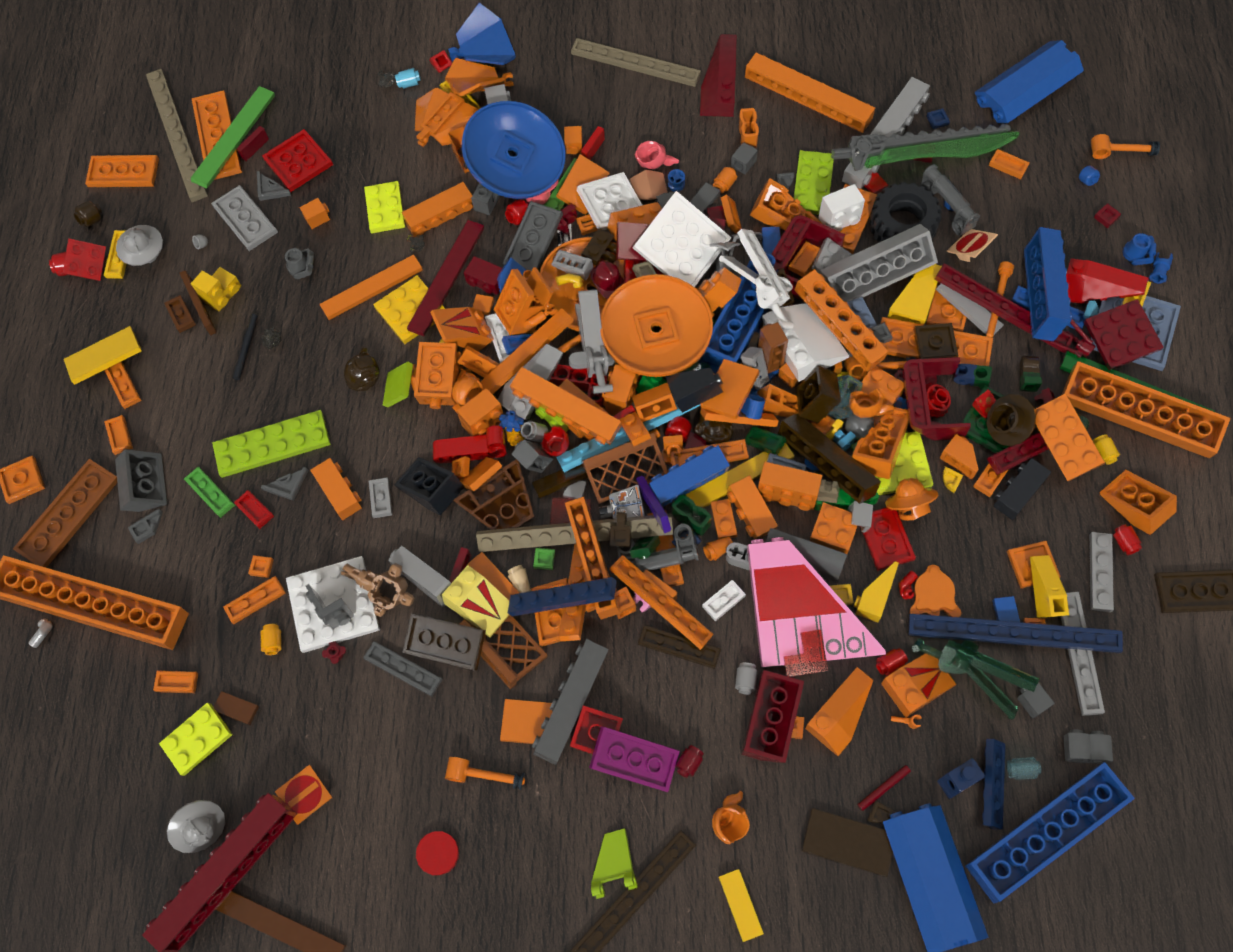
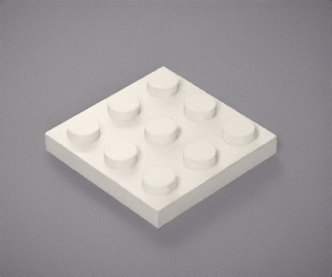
[576,172,642,230]

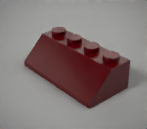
[741,670,804,763]

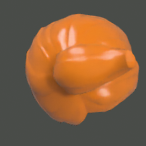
[452,373,484,407]
[849,388,894,418]
[712,791,750,844]

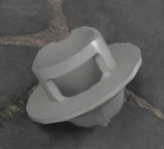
[116,225,163,266]
[167,800,225,853]

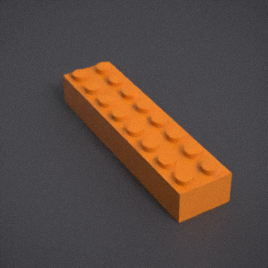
[1062,361,1231,458]

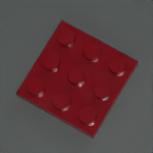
[1084,299,1164,370]

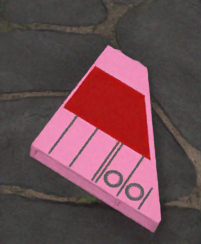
[747,537,886,667]

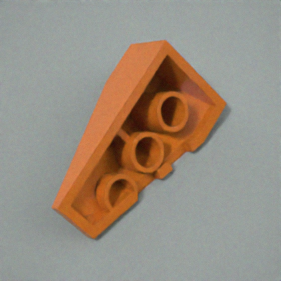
[750,178,822,231]
[852,407,909,480]
[805,667,873,756]

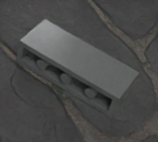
[765,528,847,582]

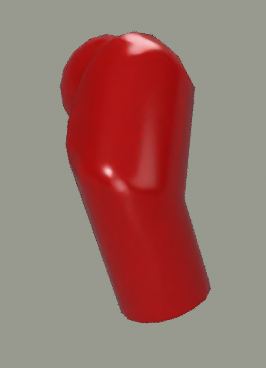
[899,571,918,600]

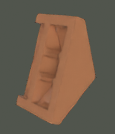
[629,170,668,200]

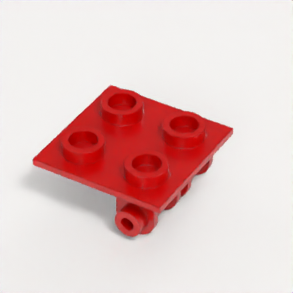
[63,238,106,281]

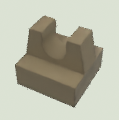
[817,480,840,503]

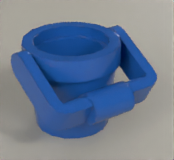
[1122,233,1156,265]

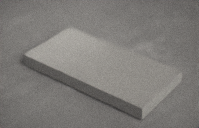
[211,185,278,251]

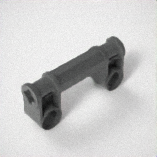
[920,164,980,236]
[617,524,700,572]

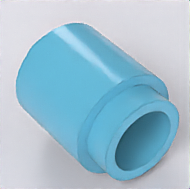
[395,68,421,89]

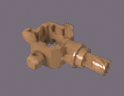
[341,563,415,617]

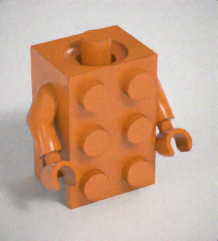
[493,267,559,335]
[411,342,471,409]

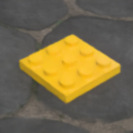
[373,275,445,345]

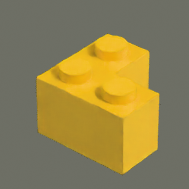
[191,267,242,311]

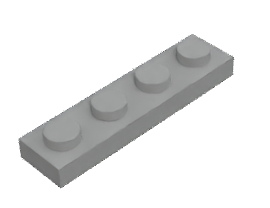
[1089,532,1114,612]

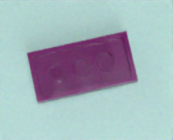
[589,726,680,792]

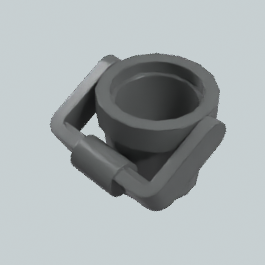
[285,248,314,279]

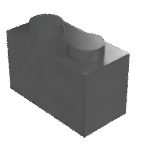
[512,440,553,473]

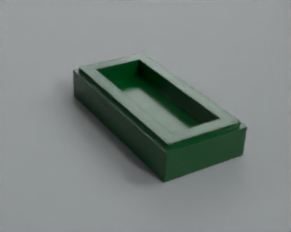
[745,426,786,455]

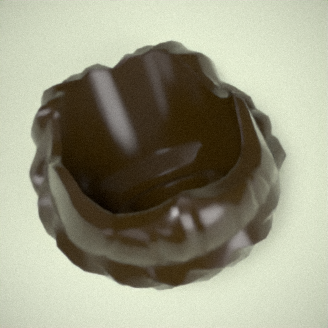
[694,414,734,444]

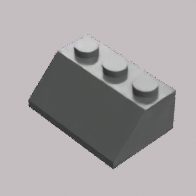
[115,449,167,512]

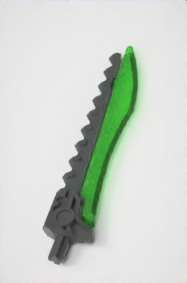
[831,123,1020,171]

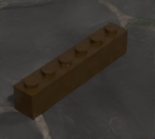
[778,413,881,504]

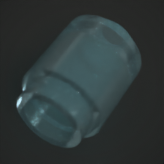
[1007,757,1041,780]

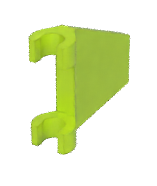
[591,828,638,899]

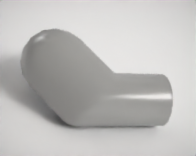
[28,618,52,648]

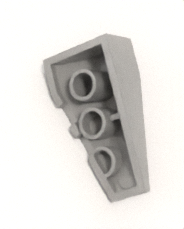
[498,344,564,420]

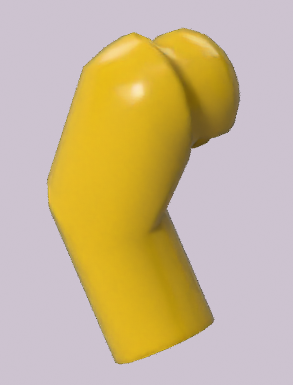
[556,273,583,288]

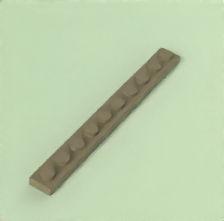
[146,69,208,202]
[476,514,673,552]

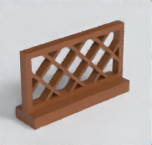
[581,433,668,504]
[459,615,548,689]

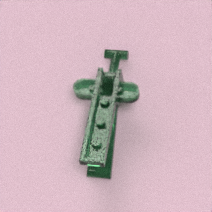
[912,638,1039,720]

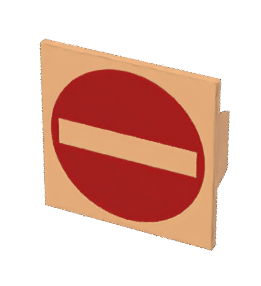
[947,229,998,262]

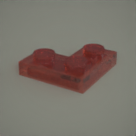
[783,629,829,677]

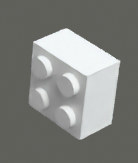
[819,184,865,231]

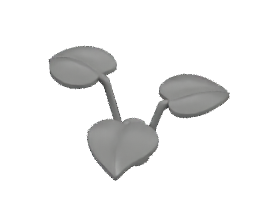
[710,232,762,272]

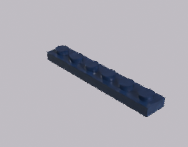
[507,577,617,616]

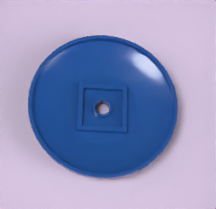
[461,101,565,199]

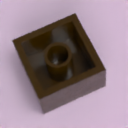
[796,365,841,423]

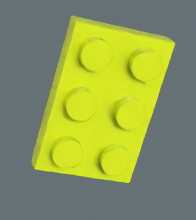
[364,181,405,233]
[159,703,233,776]

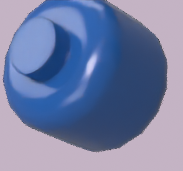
[1079,166,1100,186]

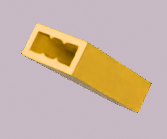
[887,264,942,325]

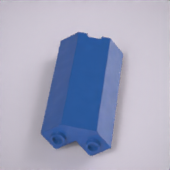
[975,40,1084,123]
[883,803,989,952]

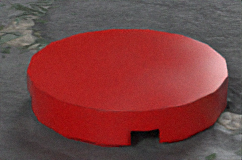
[416,831,459,876]

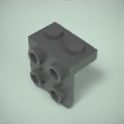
[305,584,354,629]

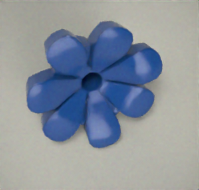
[499,411,524,432]

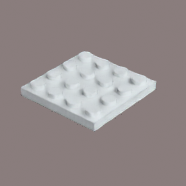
[632,191,731,287]
[286,556,380,653]

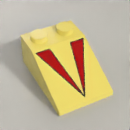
[442,565,509,637]

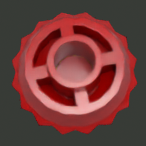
[926,383,951,418]

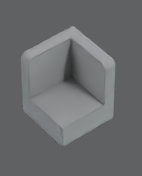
[847,501,873,533]

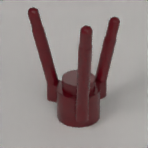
[1050,319,1096,358]

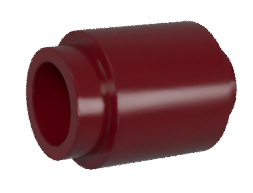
[675,745,704,778]

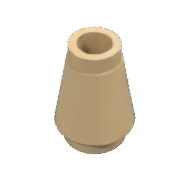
[507,565,531,593]

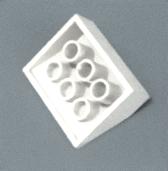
[762,303,849,382]

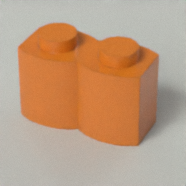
[739,108,759,149]

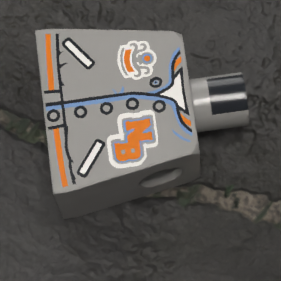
[599,485,644,519]

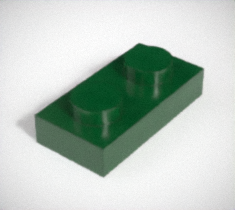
[630,536,660,559]

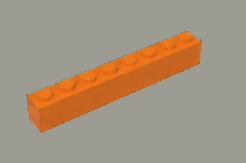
[745,53,875,133]

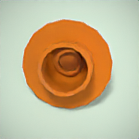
[885,478,939,521]

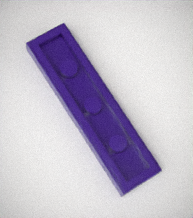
[636,476,671,534]

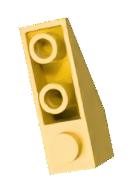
[1030,555,1069,617]

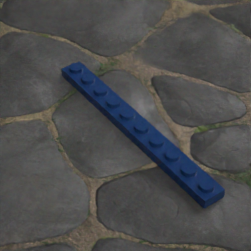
[908,614,1123,653]

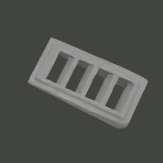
[551,250,593,280]
[741,347,769,390]

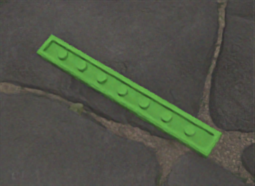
[191,86,275,188]

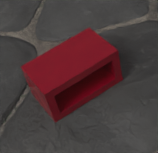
[464,256,502,295]

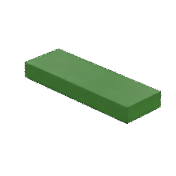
[184,466,235,518]

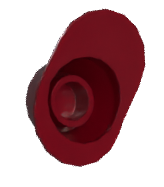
[590,261,624,299]

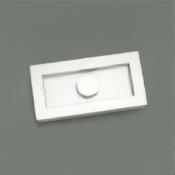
[702,580,746,622]

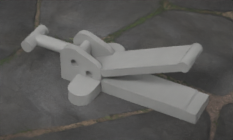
[569,290,618,394]

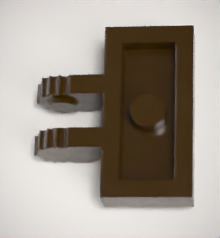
[581,228,617,266]

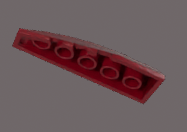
[700,34,737,117]

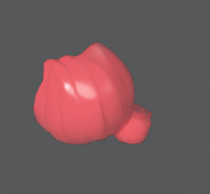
[635,141,679,169]

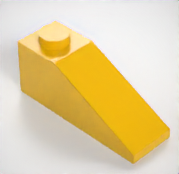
[854,562,899,623]

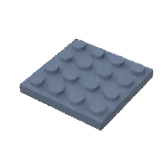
[1090,296,1181,371]

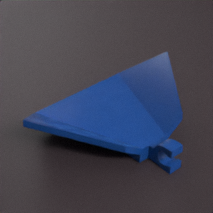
[448,2,516,65]

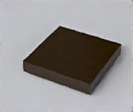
[914,323,959,359]

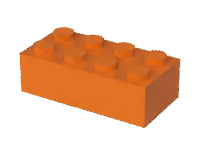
[1034,393,1105,481]

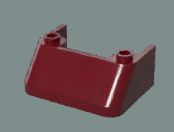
[771,215,845,302]
[903,357,971,440]

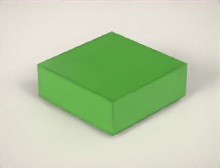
[533,548,556,570]

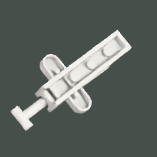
[719,229,794,329]

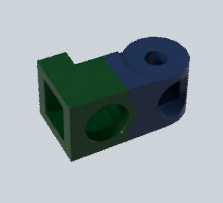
[954,364,992,390]

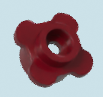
[322,641,346,664]

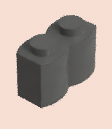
[1063,729,1113,764]

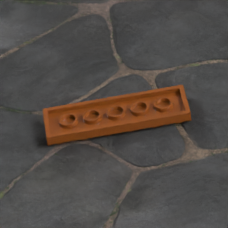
[13,459,118,568]

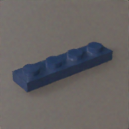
[982,739,1005,830]

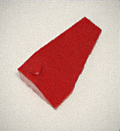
[1066,259,1148,303]

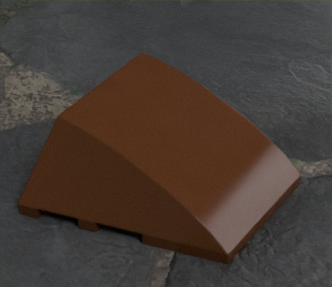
[453,459,534,530]

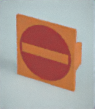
[275,765,333,825]

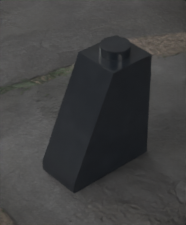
[665,368,723,413]

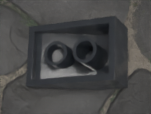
[394,457,464,515]

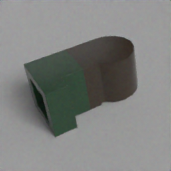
[1020,356,1042,392]

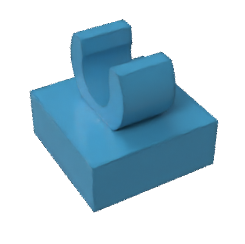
[833,429,856,451]

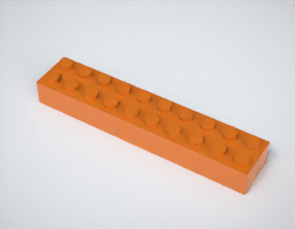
[0,555,189,650]

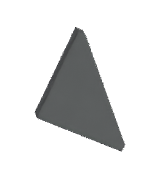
[257,171,291,201]
[261,467,309,501]

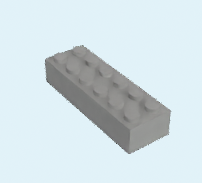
[820,224,938,302]

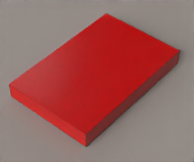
[860,507,916,571]

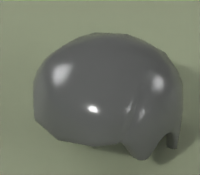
[845,413,874,440]

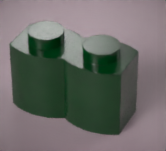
[672,495,711,536]

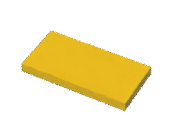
[64,326,142,385]

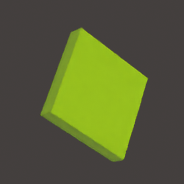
[383,361,413,407]

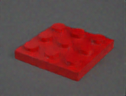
[262,129,333,192]

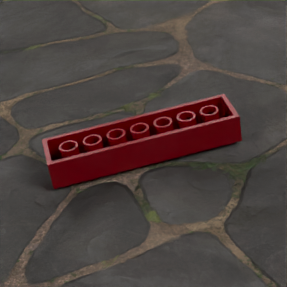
[142,793,297,952]

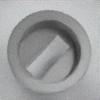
[192,234,208,249]

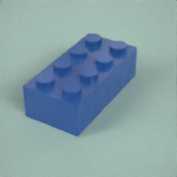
[649,445,730,507]

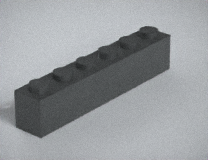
[532,639,609,765]

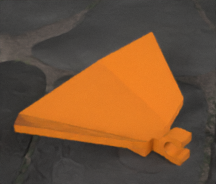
[445,58,513,96]
[415,88,478,147]

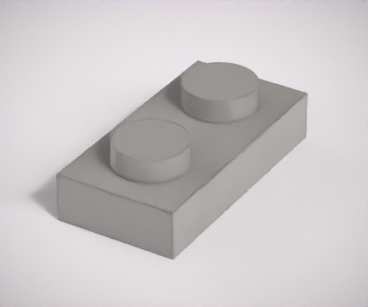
[369,478,393,518]

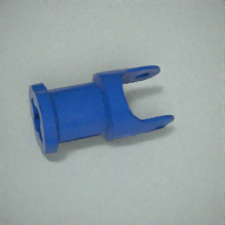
[1149,252,1173,284]

